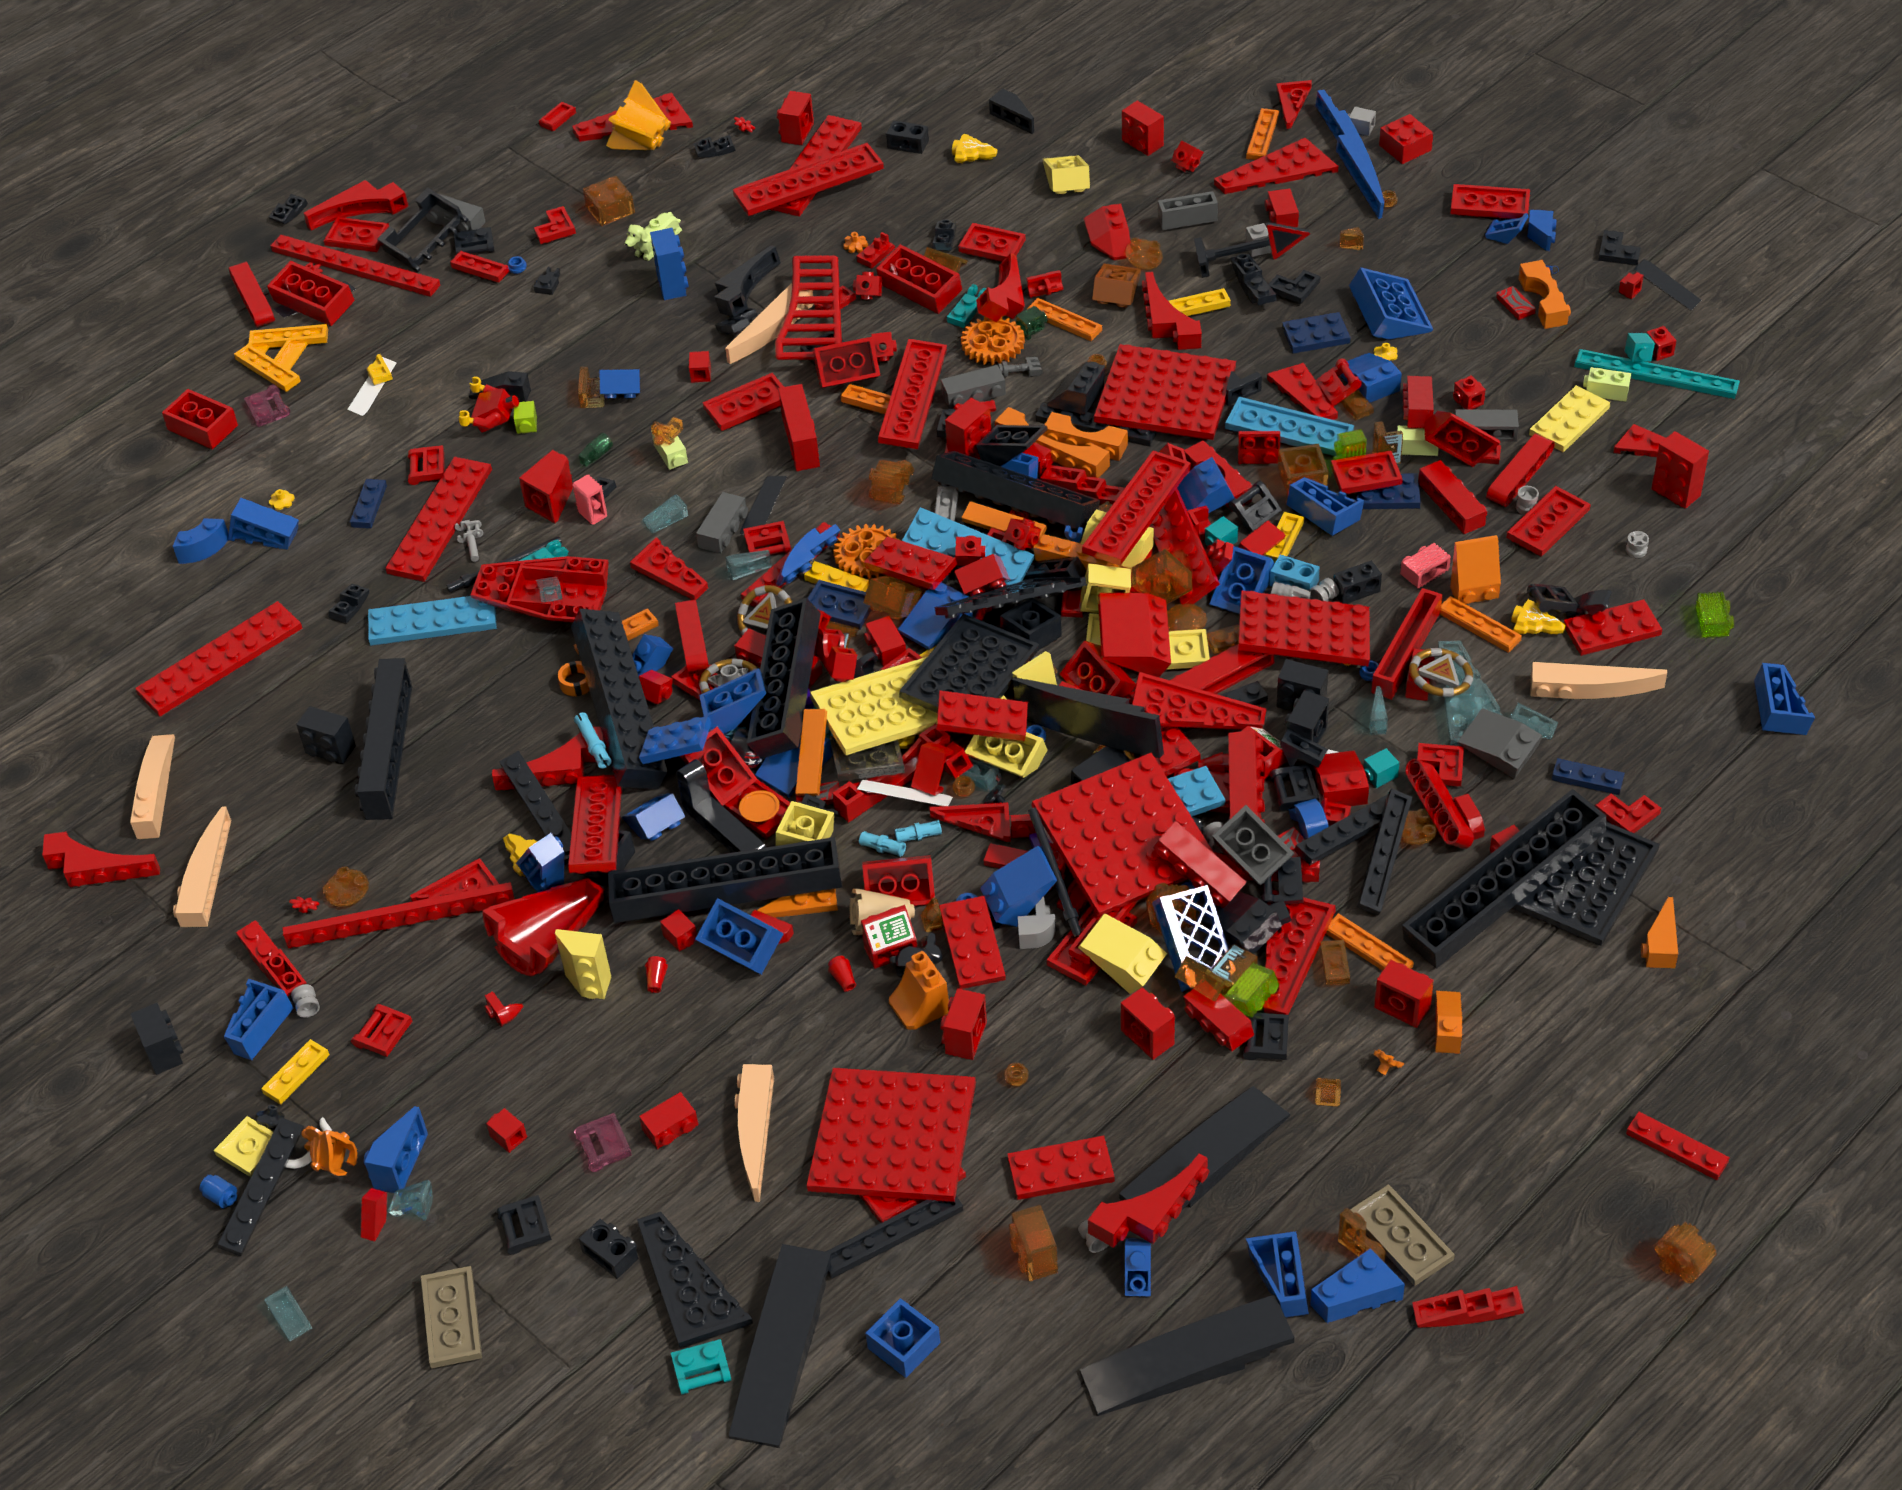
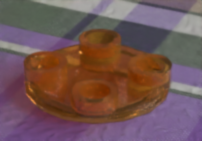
[1125,238,1163,269]
[1167,604,1207,631]
[1401,809,1438,845]
[323,866,369,907]

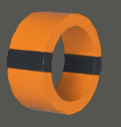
[558,661,590,696]

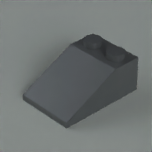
[1457,708,1542,779]
[1212,805,1294,885]

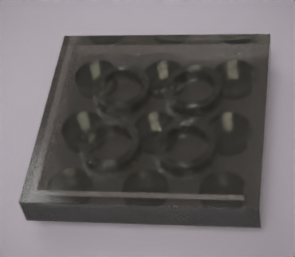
[829,736,905,782]

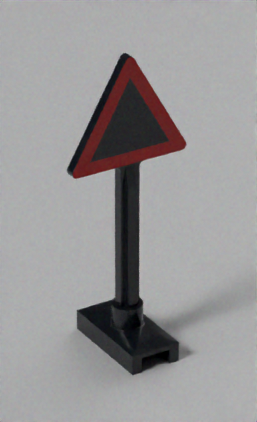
[1194,222,1310,278]

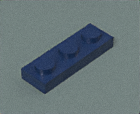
[350,479,387,529]
[1552,758,1625,795]

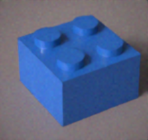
[866,1298,940,1378]

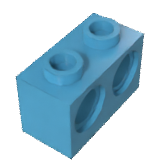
[1270,554,1320,591]

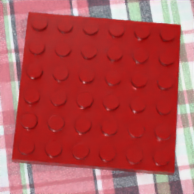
[1094,344,1236,440]
[1031,752,1214,917]
[807,1068,976,1202]

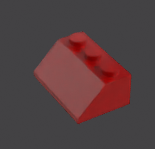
[1425,411,1500,467]
[1060,641,1136,698]
[862,855,936,906]

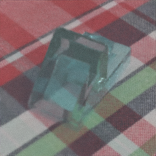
[388,1180,433,1220]

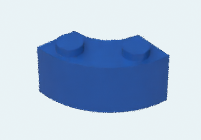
[173,518,229,564]

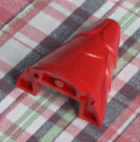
[482,878,604,976]

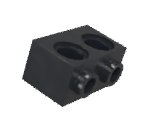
[886,120,929,154]
[1333,560,1382,604]
[579,1219,639,1279]

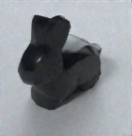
[889,932,943,977]

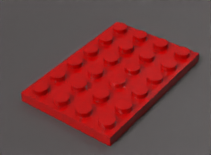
[1238,591,1370,667]

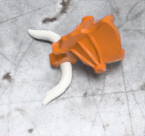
[286,1117,357,1176]

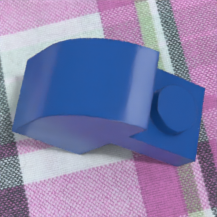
[1289,799,1329,840]

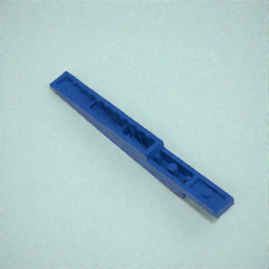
[1315,90,1384,219]

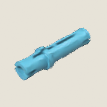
[574,713,612,768]

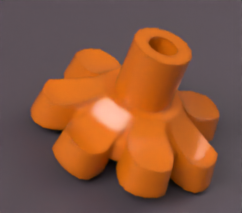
[843,232,868,253]
[1373,1049,1404,1075]

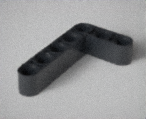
[676,759,766,853]

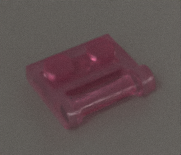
[244,385,290,427]
[574,1113,632,1172]

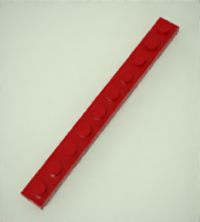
[271,235,440,297]
[282,882,515,948]

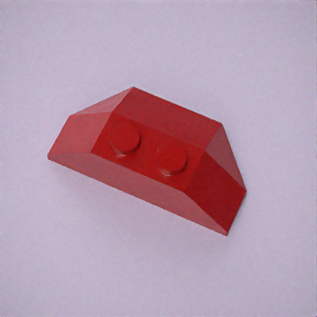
[1084,204,1132,260]

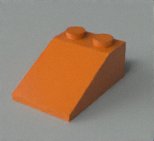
[1450,535,1501,604]

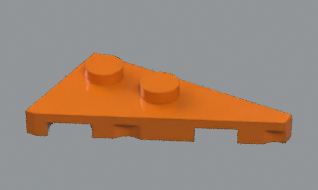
[758,889,838,918]

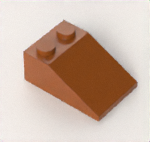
[1092,263,1142,307]

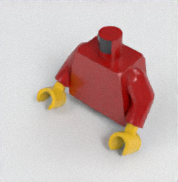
[458,377,519,433]

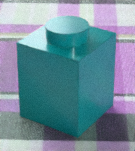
[1624,333,1655,362]
[1205,516,1238,546]
[1363,748,1400,788]

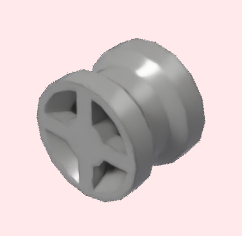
[1626,531,1649,558]

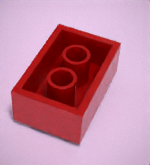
[812,336,881,388]
[162,389,238,449]
[1652,431,1709,509]

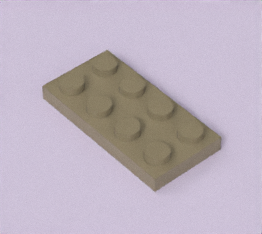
[1349,1184,1455,1286]
[421,1266,482,1368]

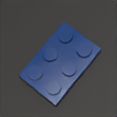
[639,716,712,764]

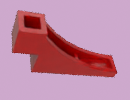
[303,180,409,231]
[976,253,1025,322]
[1142,272,1202,350]
[492,727,606,791]
[43,832,160,887]
[1088,1153,1209,1248]

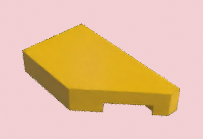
[367,354,393,385]

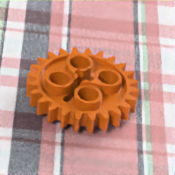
[961,317,1025,365]
[834,524,900,579]

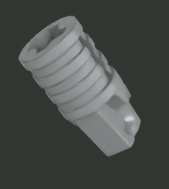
[1271,582,1311,599]

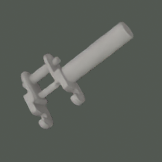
[455,520,483,562]

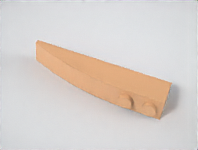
[725,283,813,364]
[1531,662,1667,699]
[130,734,175,839]
[173,807,231,927]
[735,1064,774,1202]

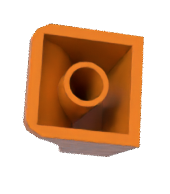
[889,951,949,1030]

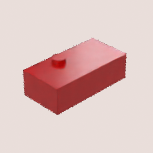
[876,244,962,314]
[267,261,355,326]
[778,384,820,471]

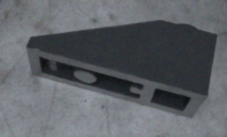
[989,89,1034,134]
[469,371,531,402]
[1024,557,1087,591]

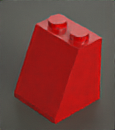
[519,450,573,523]

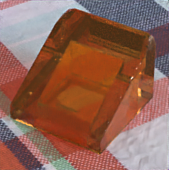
[1340,227,1364,250]
[921,897,943,932]
[1315,1078,1341,1106]

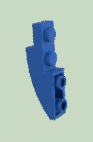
[776,524,840,586]

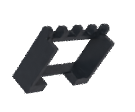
[377,187,469,272]

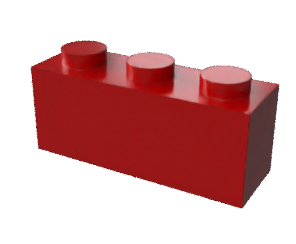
[1184,980,1254,1051]

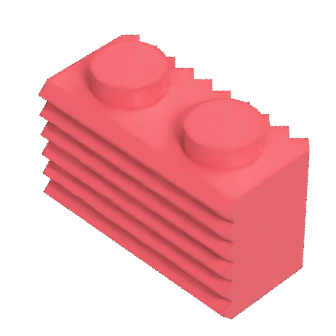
[572,475,607,525]
[1400,543,1451,589]

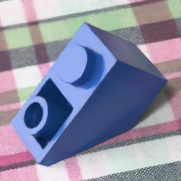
[1527,210,1556,251]
[1001,453,1038,479]
[632,634,673,676]
[1125,1238,1151,1296]

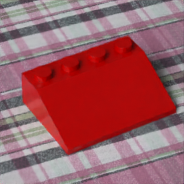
[1098,593,1171,677]

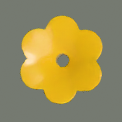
[1374,343,1397,361]
[269,489,295,510]

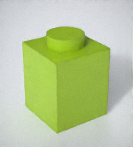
[514,401,537,434]

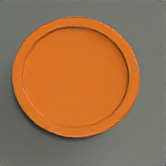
[739,790,779,822]

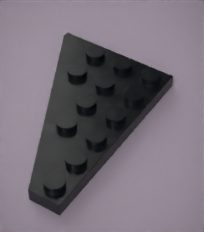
[934,577,1087,619]

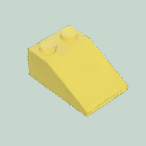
[1043,155,1090,194]
[1078,914,1167,994]

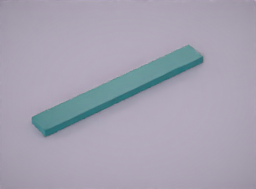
[1574,349,1740,399]

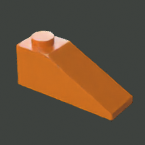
[1641,897,1678,968]
[1435,991,1462,1054]

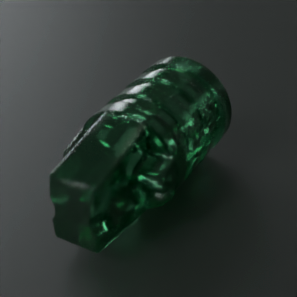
[579,433,613,466]

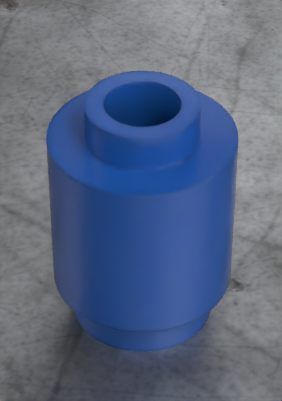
[200,1175,237,1208]

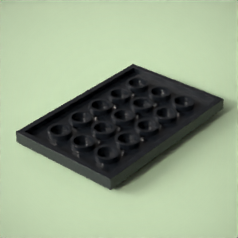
[899,614,1039,713]
[1515,822,1660,946]

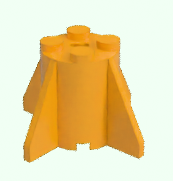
[606,80,671,150]

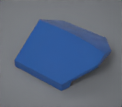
[1485,213,1529,244]

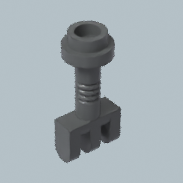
[997,357,1043,377]

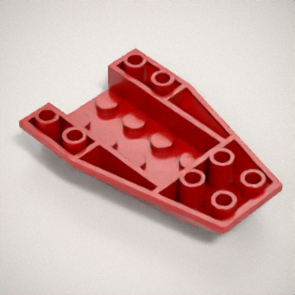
[471,556,609,622]

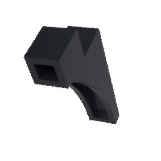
[714,245,781,318]

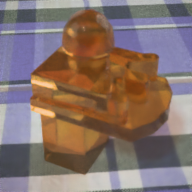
[651,417,683,445]

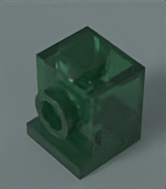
[1016,306,1048,340]

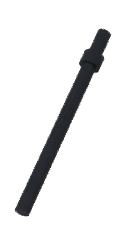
[446,536,562,592]
[1028,807,1082,938]

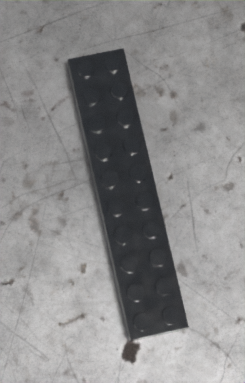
[571,608,668,789]
[1402,789,1606,969]
[608,837,842,923]

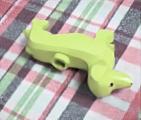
[624,212,682,261]

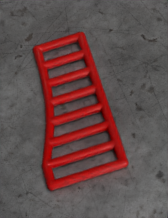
[775,255,842,360]

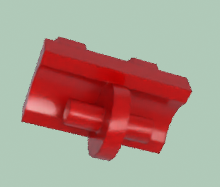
[1026,270,1063,298]

